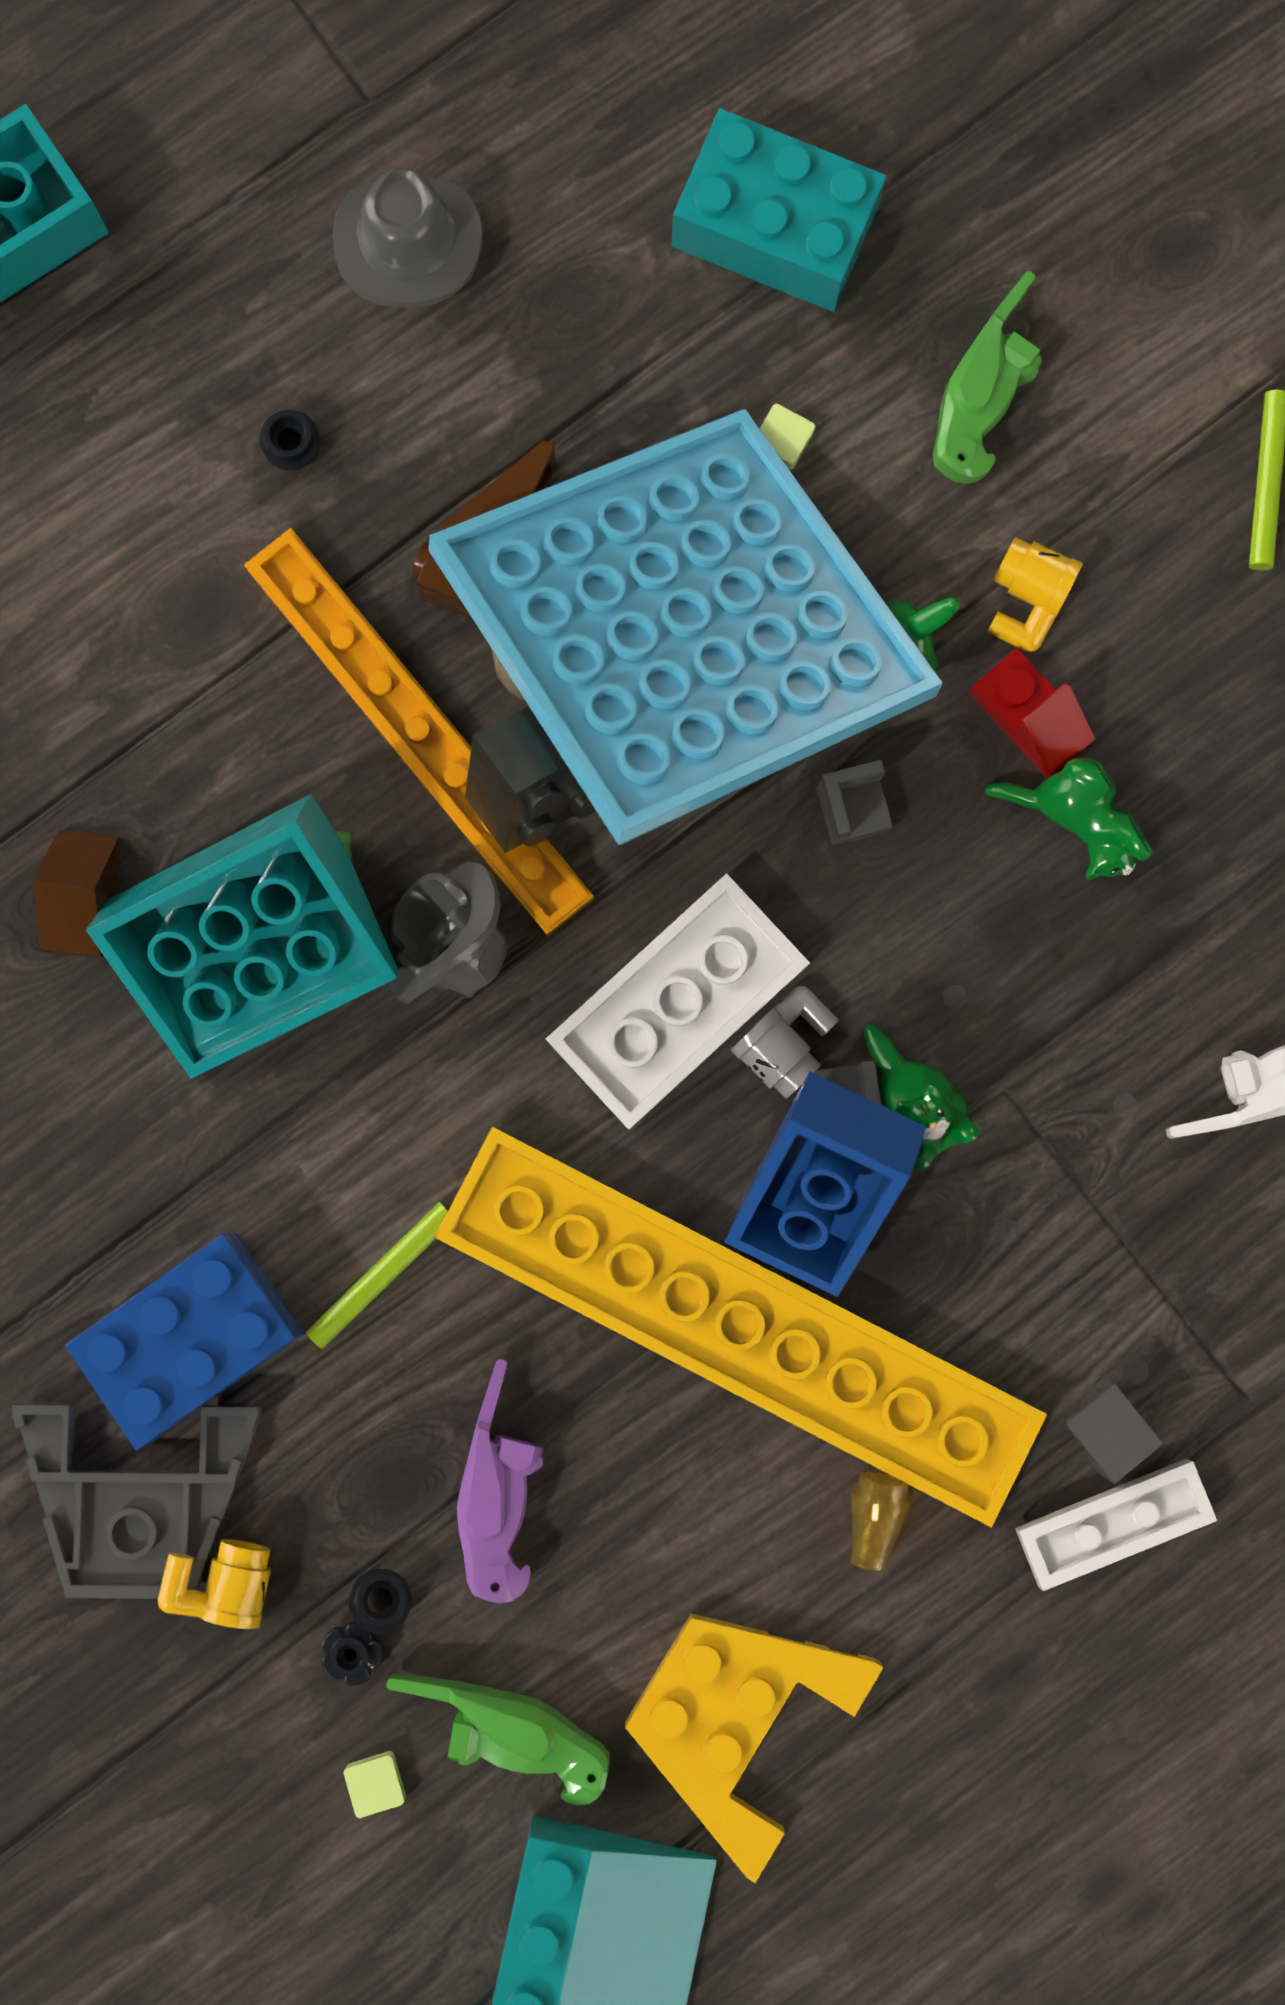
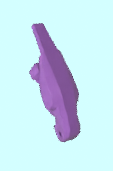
[457,1359,544,1604]

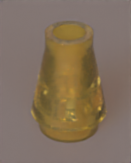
[850,1471,913,1571]

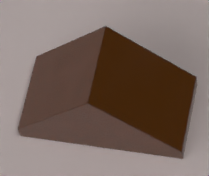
[33,830,121,958]

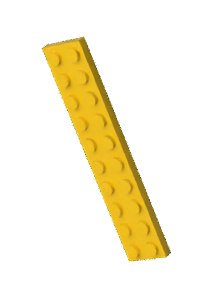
[435,1127,1047,1528]

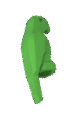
[933,271,1042,484]
[386,1673,610,1806]

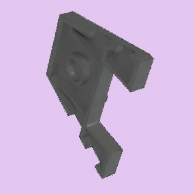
[12,1403,262,1599]

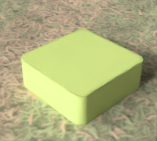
[760,404,815,470]
[344,1751,406,1818]

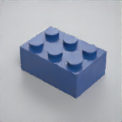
[724,1071,926,1297]
[65,1233,306,1450]

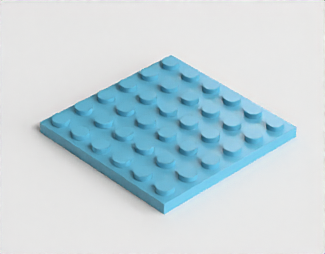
[428,409,943,845]

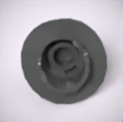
[332,168,483,308]
[387,861,509,1004]

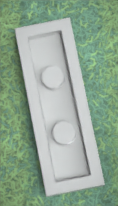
[1015,1458,1217,1591]

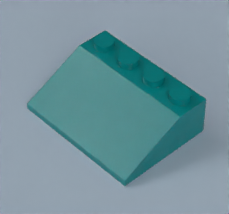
[86,794,399,1079]
[491,1815,717,2005]

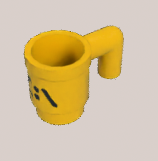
[987,537,1083,652]
[158,1539,271,1629]

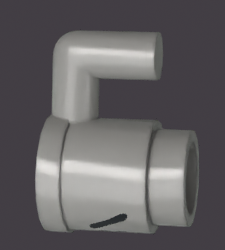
[730,986,839,1099]

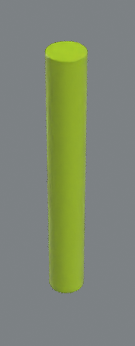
[1249,390,1285,570]
[306,1201,449,1349]

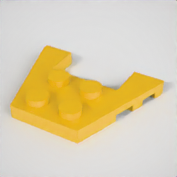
[625,1613,884,1883]

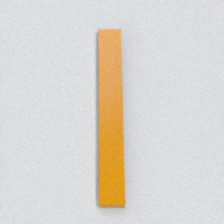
[244,528,594,937]

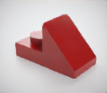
[968,648,1095,778]

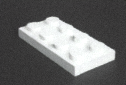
[546,873,810,1130]

